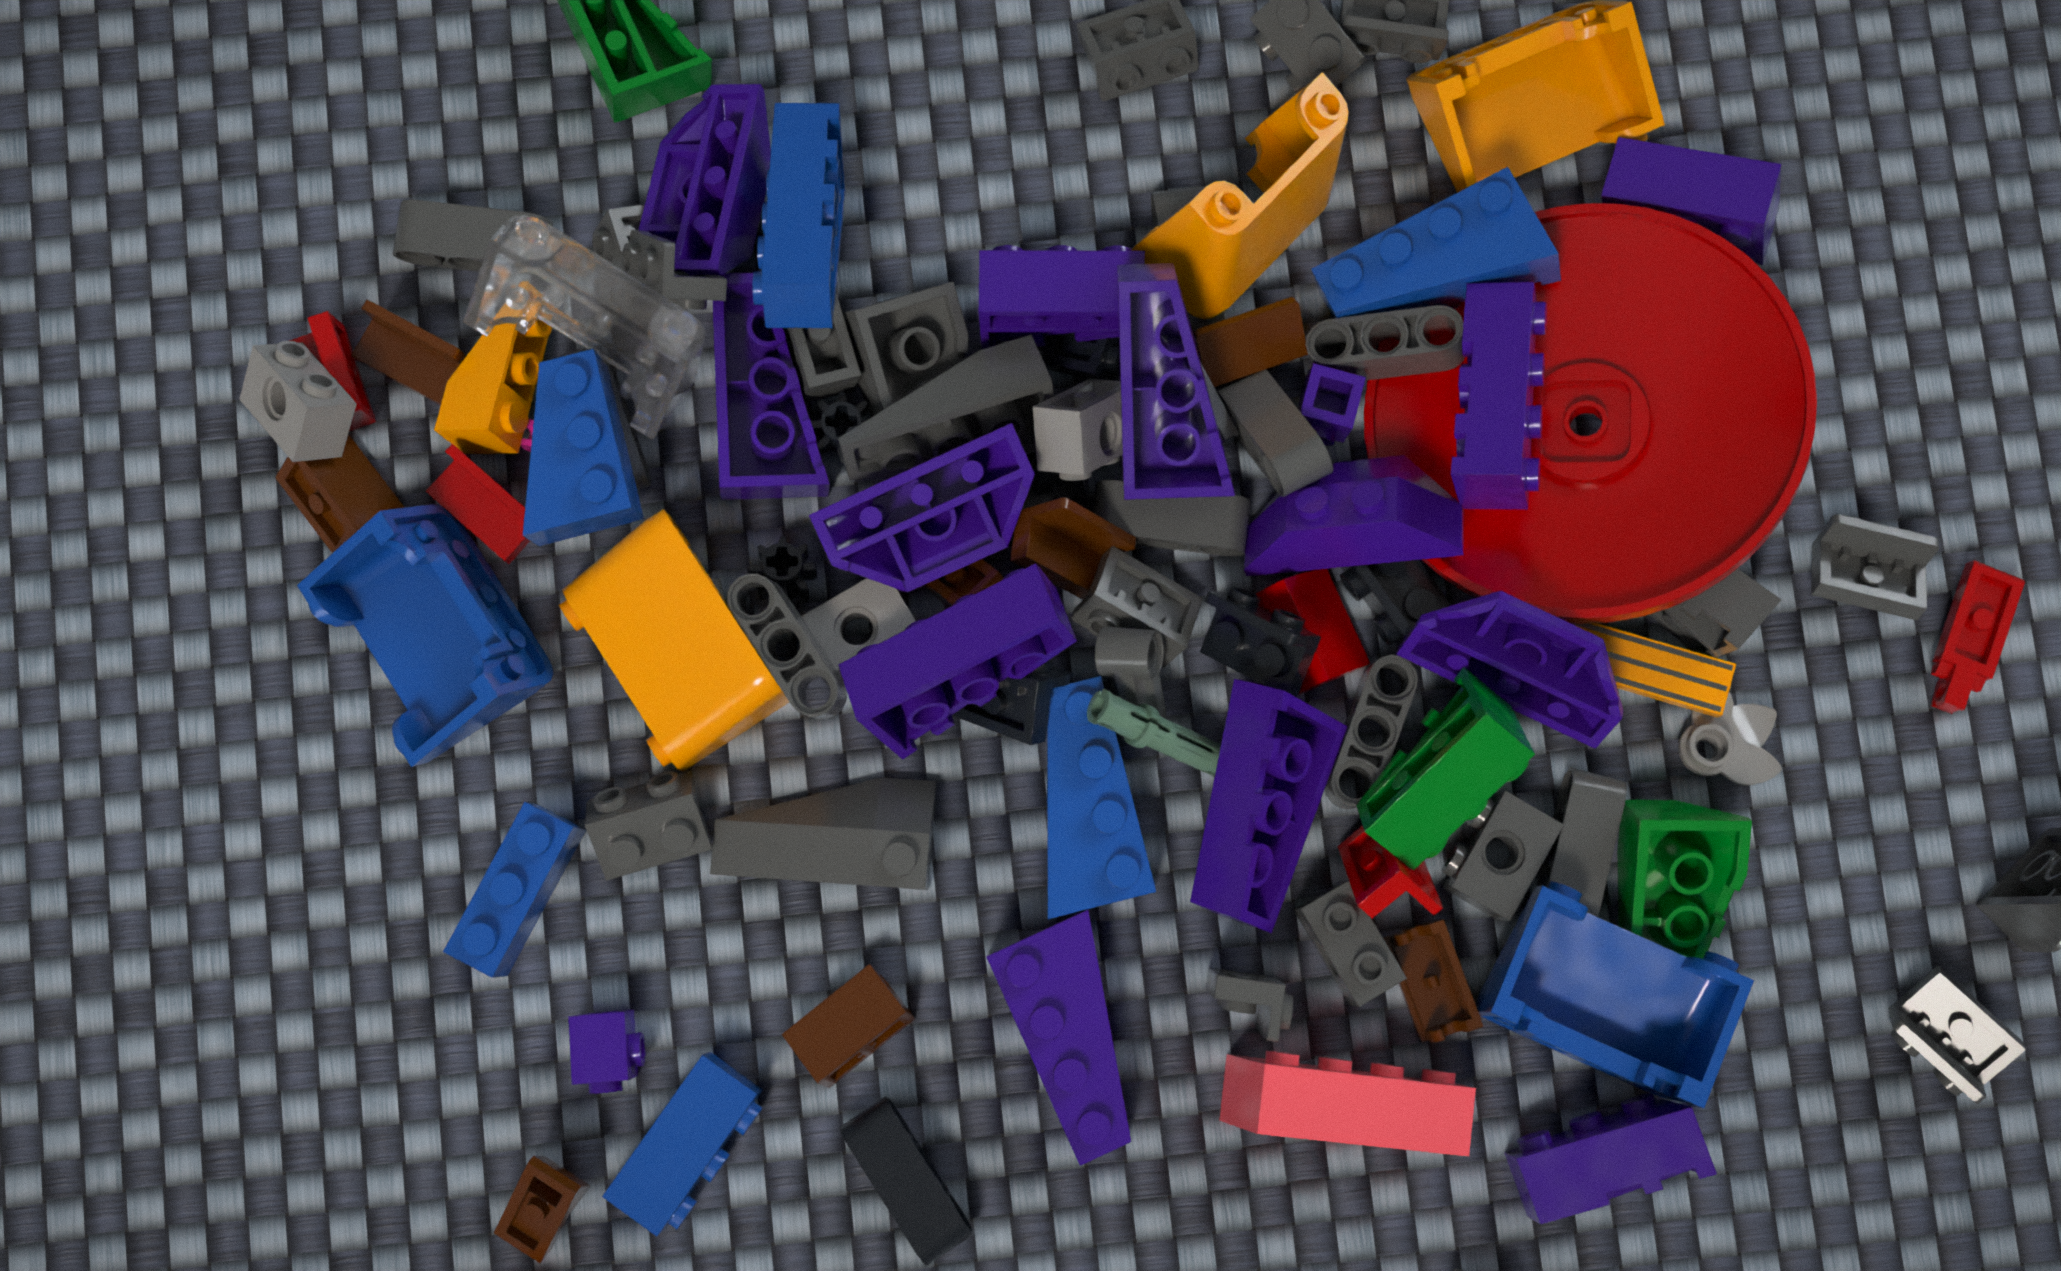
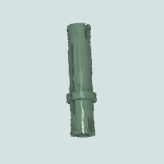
[1087,689,1221,778]

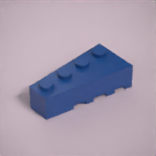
[752,103,846,328]
[1311,167,1561,319]
[1047,676,1156,919]

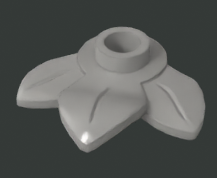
[1678,691,1782,786]

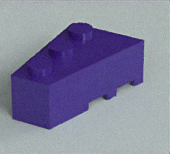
[1601,137,1782,265]
[978,245,1145,349]
[1505,1093,1717,1224]

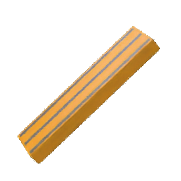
[1571,623,1736,718]

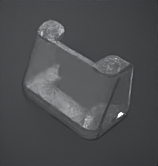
[463,215,705,440]

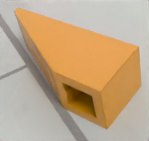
[434,284,556,454]

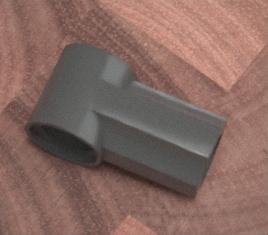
[1095,627,1167,718]

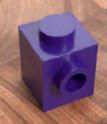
[1297,363,1366,446]
[568,1010,646,1094]

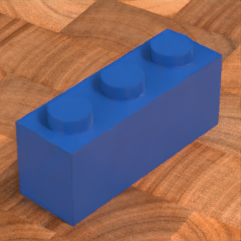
[443,801,586,978]
[602,1052,763,1237]

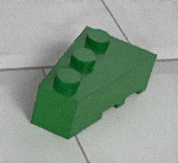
[557,0,712,123]
[1356,667,1535,871]

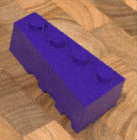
[1117,263,1235,500]
[713,273,830,500]
[1451,282,1547,510]
[838,563,1077,760]
[1190,679,1348,933]
[986,910,1131,1166]

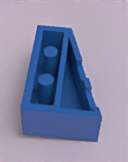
[523,349,644,546]

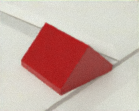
[1256,569,1370,696]

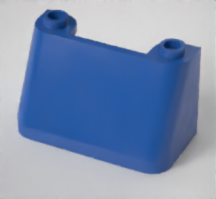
[297,504,553,767]
[1475,881,1754,1108]

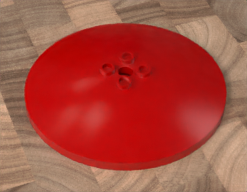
[1364,203,1817,624]

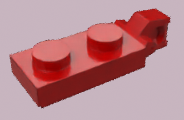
[1930,560,2025,714]

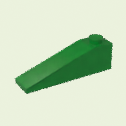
[1617,800,1752,959]

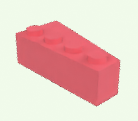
[1219,1051,1476,1157]

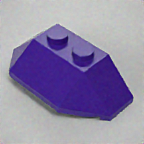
[639,84,771,275]
[809,423,1035,592]
[1244,455,1464,577]
[1396,591,1624,749]

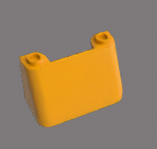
[1406,0,1665,193]
[1131,72,1349,319]
[559,509,789,772]

